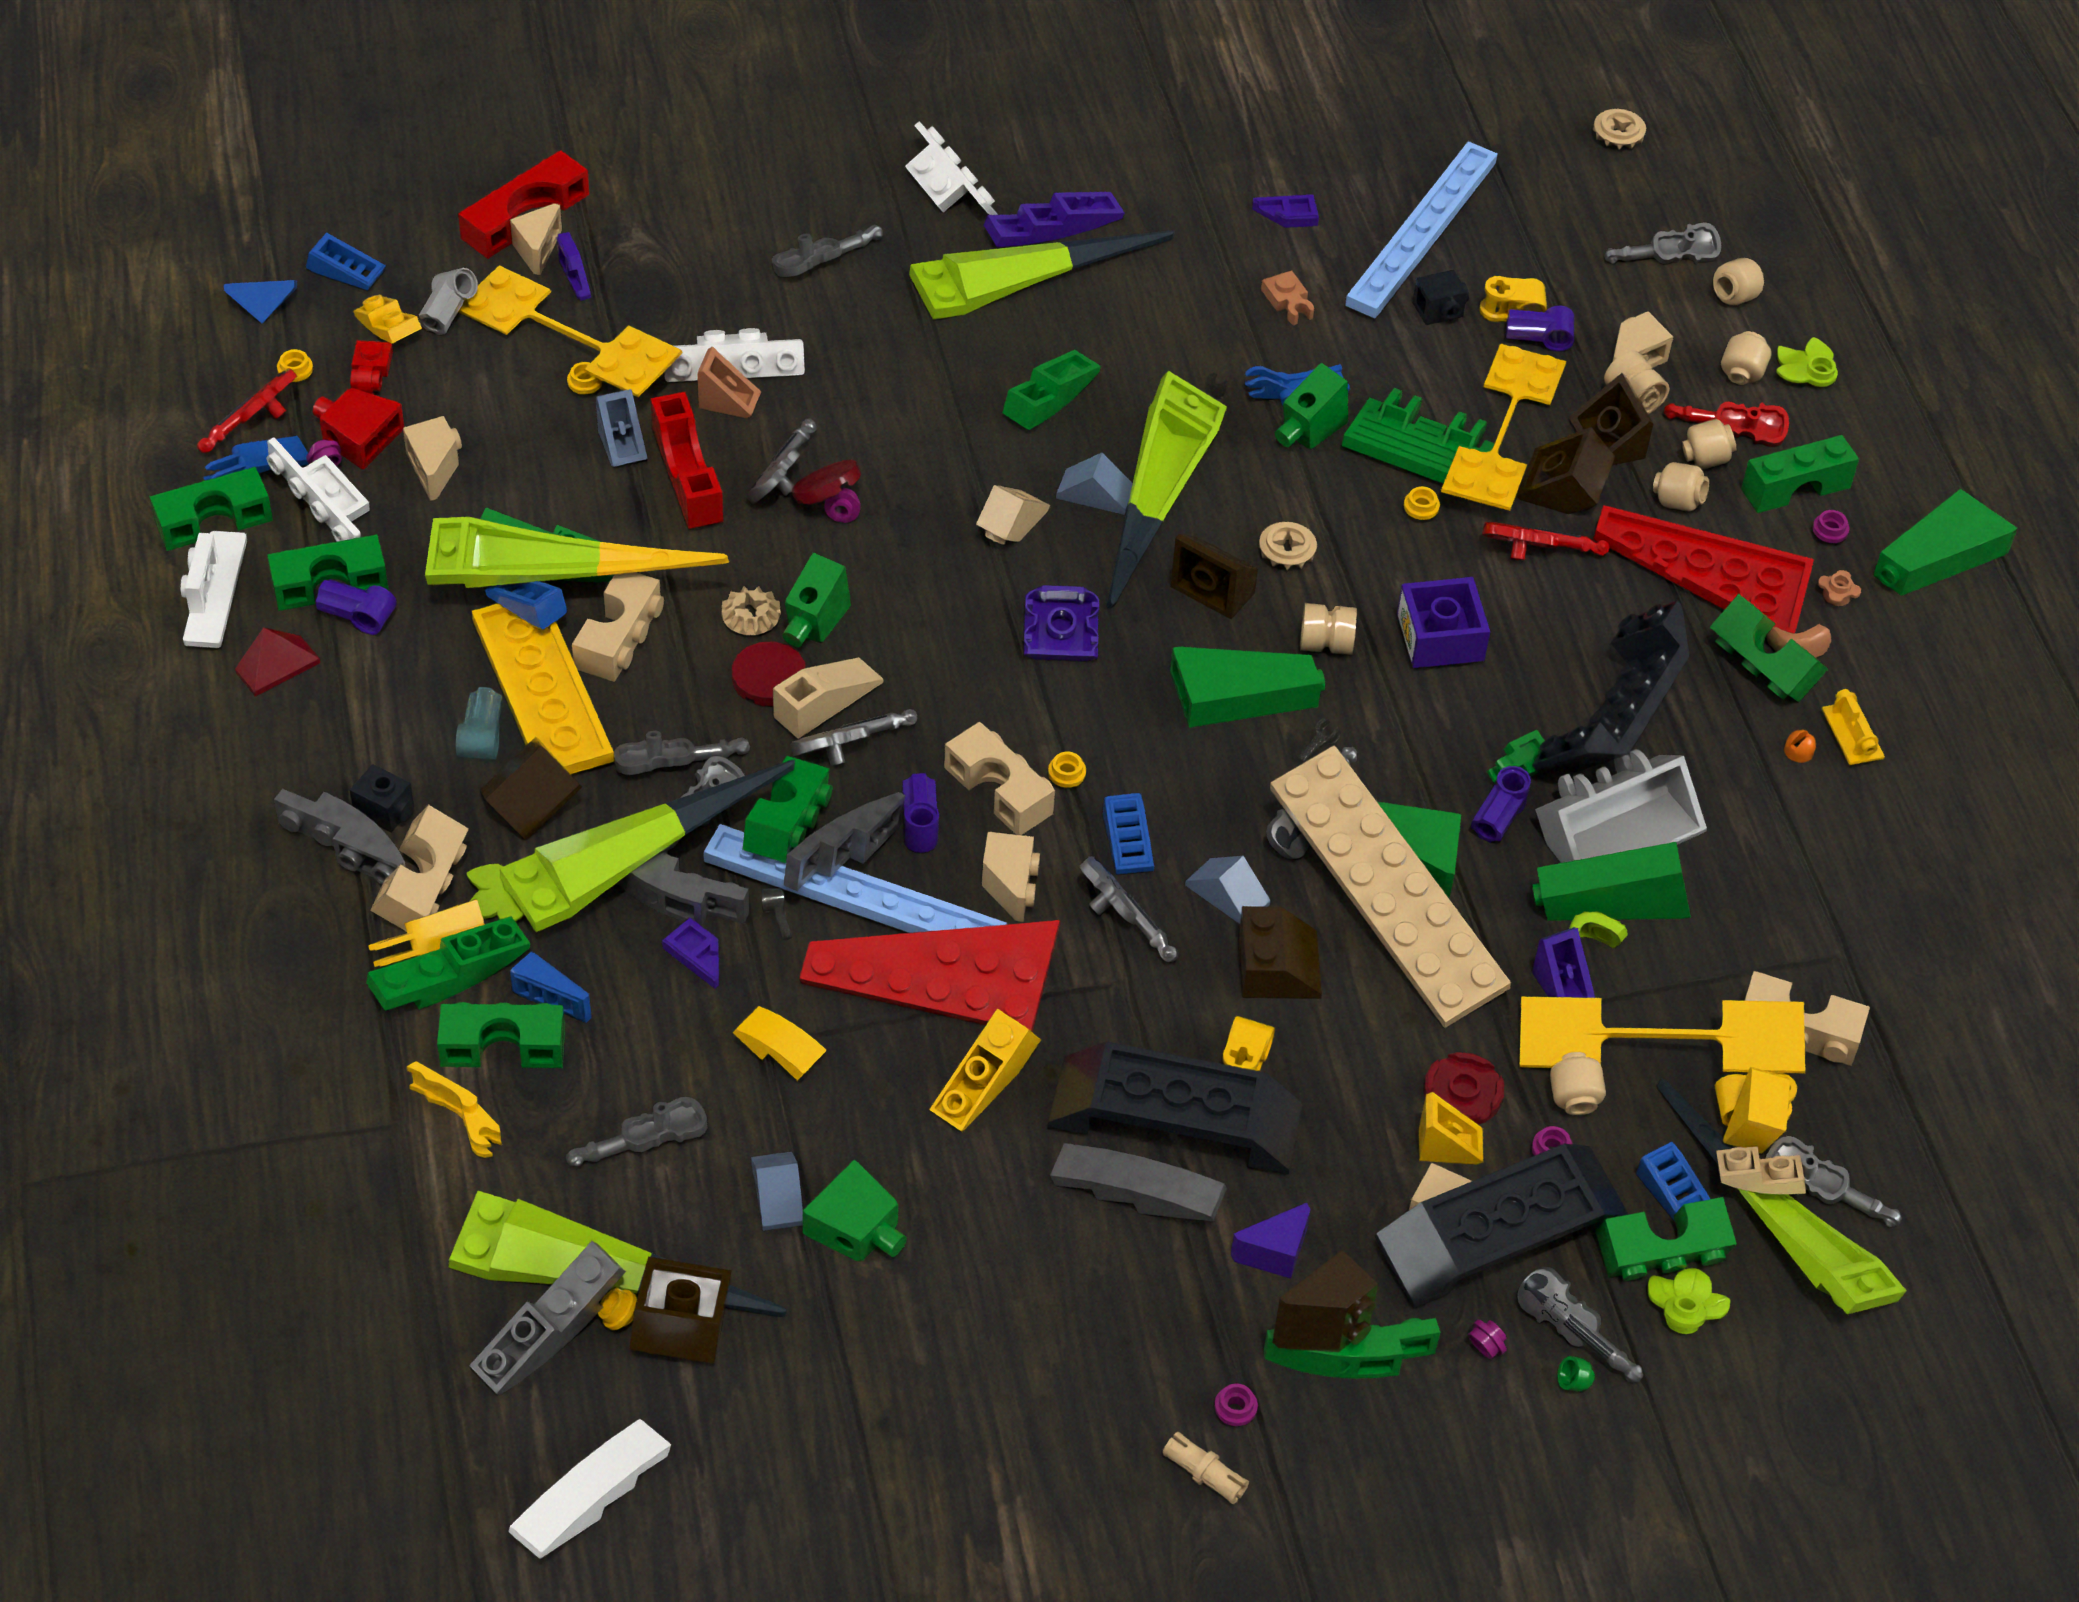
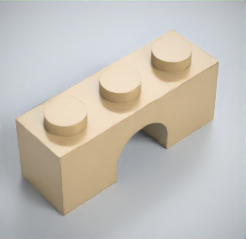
[572,572,664,682]
[944,722,1055,835]
[370,805,469,932]
[1744,971,1870,1066]

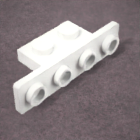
[905,121,998,215]
[664,328,805,382]
[266,437,370,542]
[181,531,247,648]

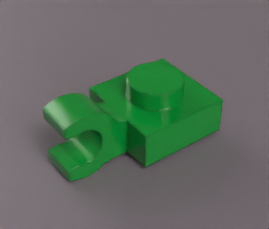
[1487,730,1545,784]

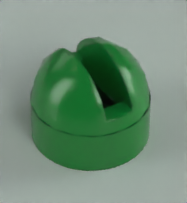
[1558,1356,1595,1392]

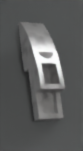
[274,789,406,884]
[617,852,749,926]
[469,1241,626,1395]

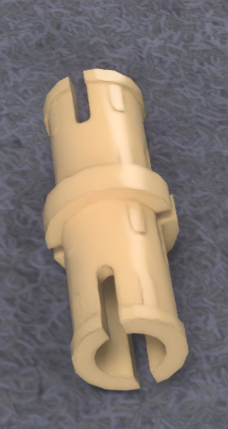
[1163,1432,1249,1504]

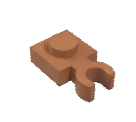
[1261,270,1314,325]

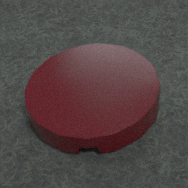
[791,459,861,505]
[732,641,805,706]
[1424,1052,1504,1125]

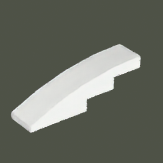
[509,1419,671,1559]

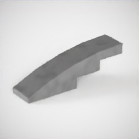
[784,792,905,891]
[1050,1143,1227,1221]

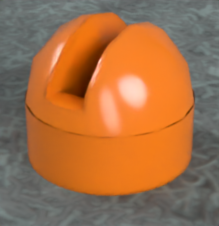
[1784,730,1816,763]

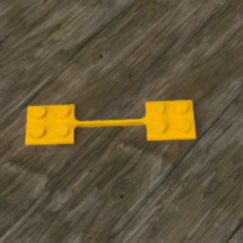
[458,265,683,397]
[1441,344,1567,511]
[1520,997,1805,1073]

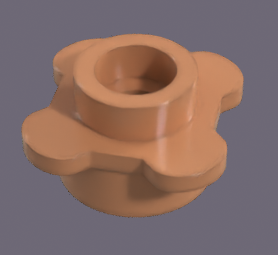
[1818,570,1861,606]

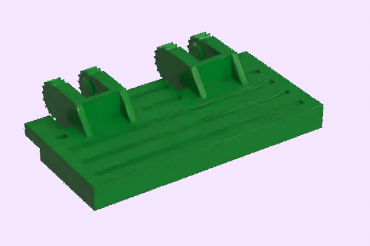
[1342,388,1495,484]

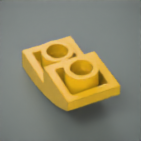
[353,295,422,343]
[733,1006,826,1081]

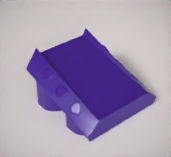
[1024,585,1099,661]

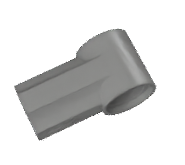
[419,268,478,335]

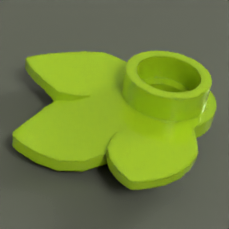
[1776,337,1838,387]
[467,864,524,922]
[1647,1268,1731,1334]

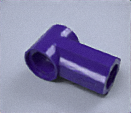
[1506,305,1574,352]
[316,579,397,635]
[1471,766,1531,843]
[902,773,939,853]

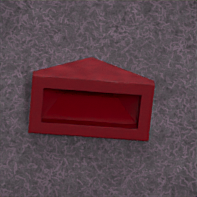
[235,627,320,697]

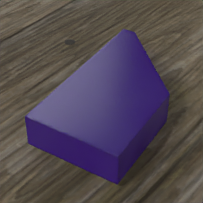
[1252,195,1319,228]
[556,232,591,301]
[662,918,719,989]

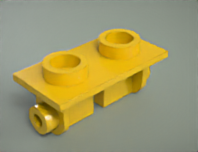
[1822,689,1885,765]

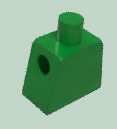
[1275,363,1348,449]
[782,553,851,647]
[803,1160,907,1261]

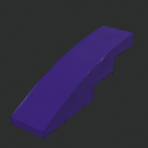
[984,192,1125,247]

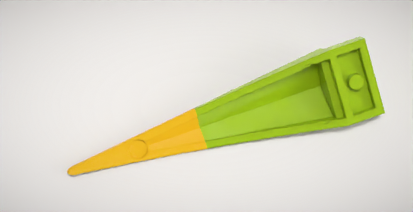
[425,517,729,588]

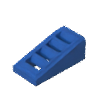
[306,232,386,290]
[485,581,567,629]
[1103,793,1154,875]
[510,952,591,1023]
[1636,1142,1710,1222]

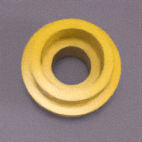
[277,349,313,382]
[567,362,603,394]
[1404,486,1440,520]
[1048,752,1086,788]
[598,1288,637,1330]

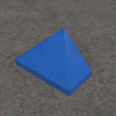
[224,280,297,324]

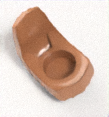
[1766,624,1831,658]

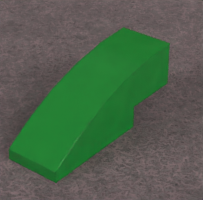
[1002,349,1101,430]

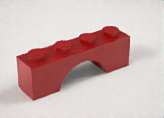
[458,150,589,259]
[650,392,723,529]

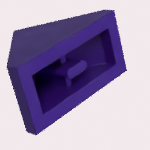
[1532,927,1595,998]
[1230,1203,1311,1279]

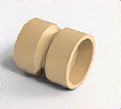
[1604,351,1670,414]
[1300,603,1357,655]

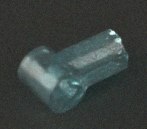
[456,687,503,760]

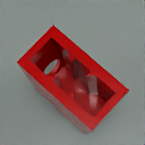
[313,388,404,470]

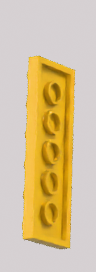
[472,604,614,774]

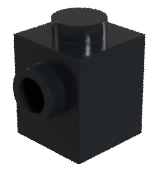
[1412,270,1469,325]
[350,764,414,833]

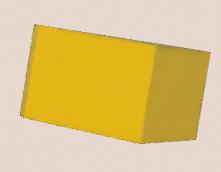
[1723,1066,1790,1154]
[1419,1092,1483,1165]

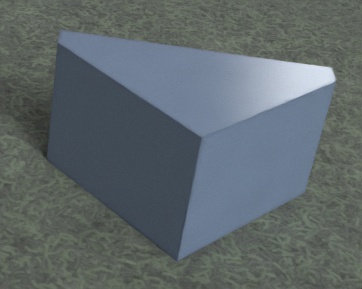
[596,389,648,467]
[1056,453,1133,515]
[1185,856,1270,924]
[751,1152,803,1231]

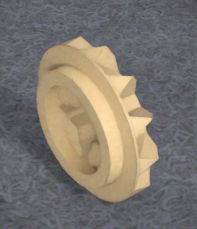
[1593,109,1646,149]
[1259,522,1317,570]
[722,586,781,635]

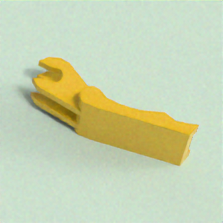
[368,899,485,967]
[406,1061,502,1158]

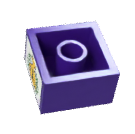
[1397,577,1490,668]

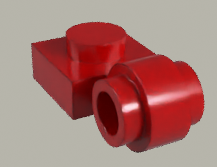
[350,340,393,394]

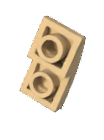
[1716,1146,1806,1194]

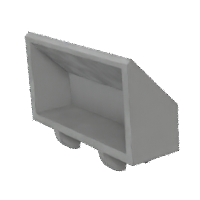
[1535,749,1707,863]

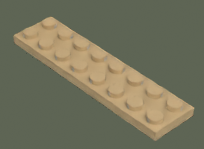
[1270,745,1511,1028]

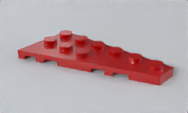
[1594,505,1814,633]
[799,920,1060,1032]

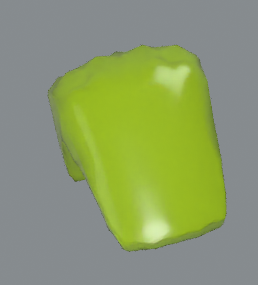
[1569,911,1628,948]

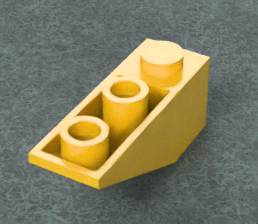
[929,1009,1041,1132]

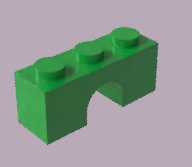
[1741,435,1859,513]
[149,467,273,551]
[267,534,389,611]
[1710,594,1828,702]
[742,756,833,863]
[437,1002,565,1068]
[1595,1197,1737,1281]

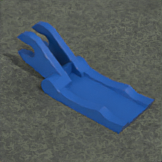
[1245,364,1350,405]
[203,436,309,481]

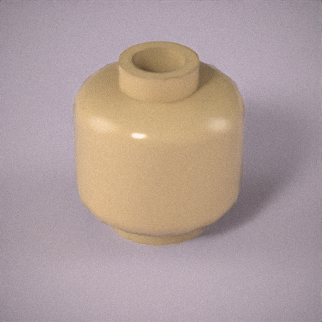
[1713,258,1764,305]
[1721,331,1771,385]
[1681,419,1737,470]
[1653,462,1709,511]
[1550,1052,1606,1115]

